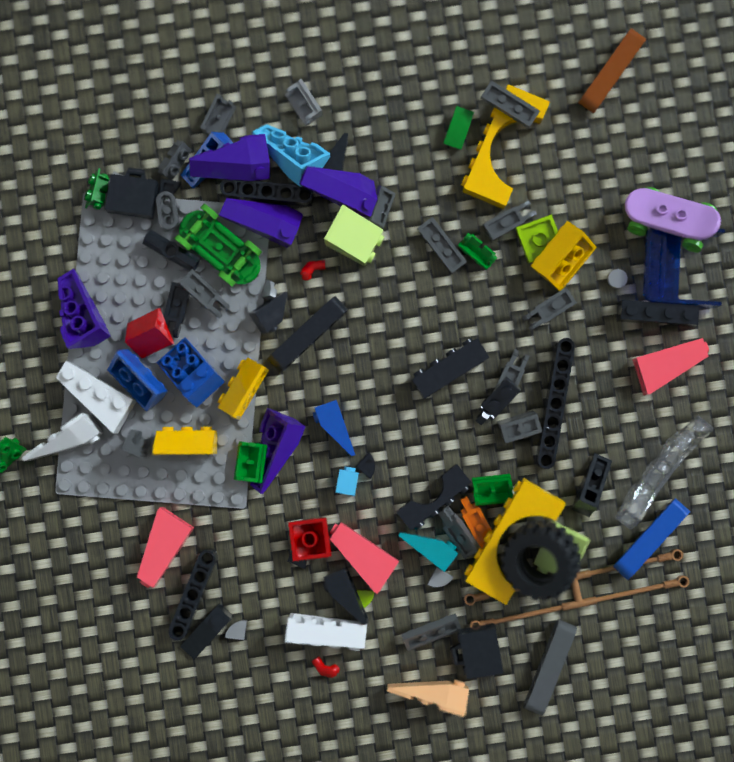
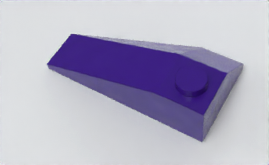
[189,134,270,181]
[299,166,378,217]
[219,198,303,248]
[58,269,111,349]

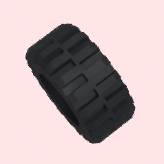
[501,520,581,601]

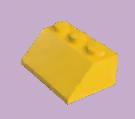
[531,221,597,291]
[218,357,269,420]
[153,427,217,454]

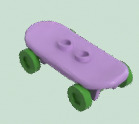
[625,187,721,253]

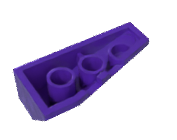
[250,408,305,494]

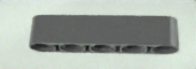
[523,619,577,716]

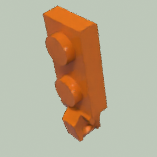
[460,496,492,549]

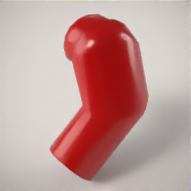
[300,260,326,281]
[311,656,340,678]

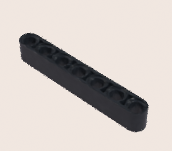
[535,338,575,469]

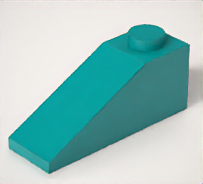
[398,531,459,572]

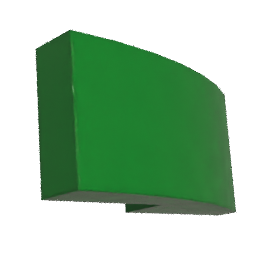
[443,105,474,150]

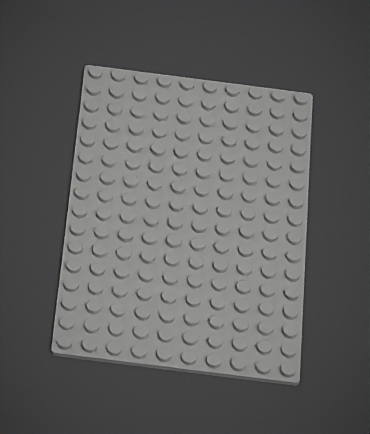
[55,192,269,509]

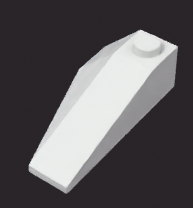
[22,413,103,461]

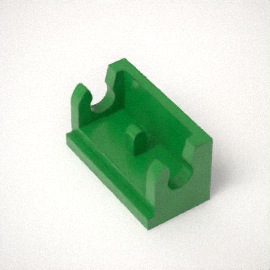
[234,441,267,483]
[472,474,513,506]

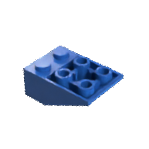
[157,337,225,408]

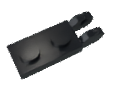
[163,282,190,338]

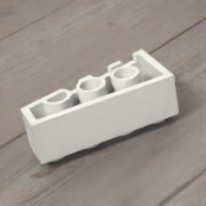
[56,361,137,434]
[285,613,367,651]

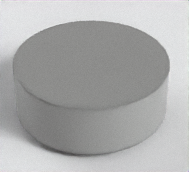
[607,269,628,289]

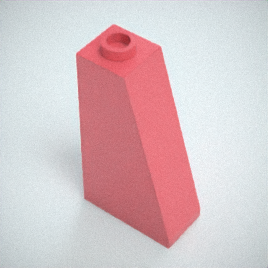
[632,338,709,395]
[137,507,195,588]
[329,522,399,594]

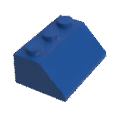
[107,349,168,412]

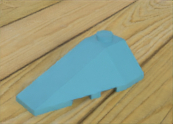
[252,124,330,187]

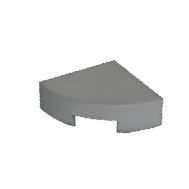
[261,280,277,300]
[427,567,453,587]
[225,620,247,640]

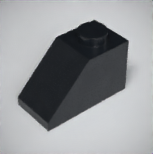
[249,292,287,334]

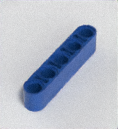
[613,498,690,580]

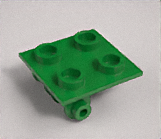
[0,437,27,473]

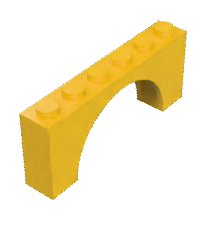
[461,84,550,209]
[464,478,566,605]

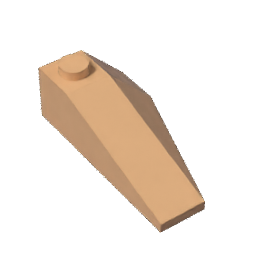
[387,679,469,717]

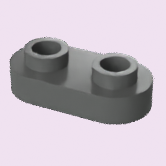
[156,191,179,230]

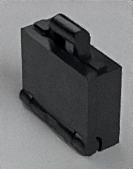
[105,167,159,219]
[450,623,503,679]

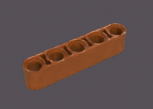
[579,28,646,114]

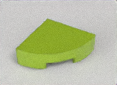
[357,590,374,608]

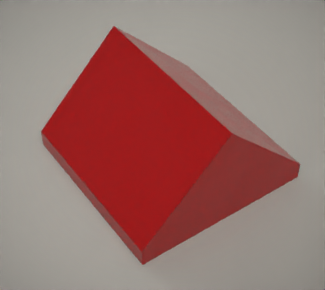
[125,308,174,359]
[288,517,331,561]

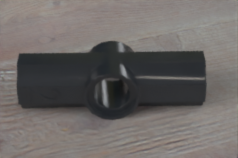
[142,229,201,271]

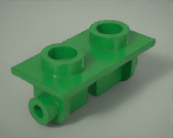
[84,168,109,210]
[457,233,498,270]

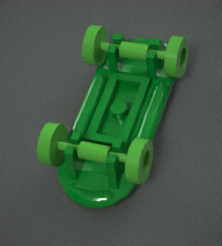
[174,203,262,287]

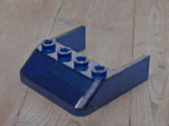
[643,228,725,308]

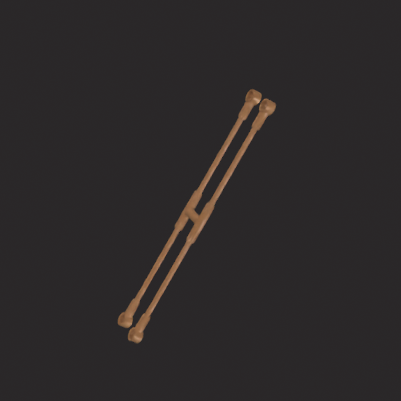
[464,549,689,627]

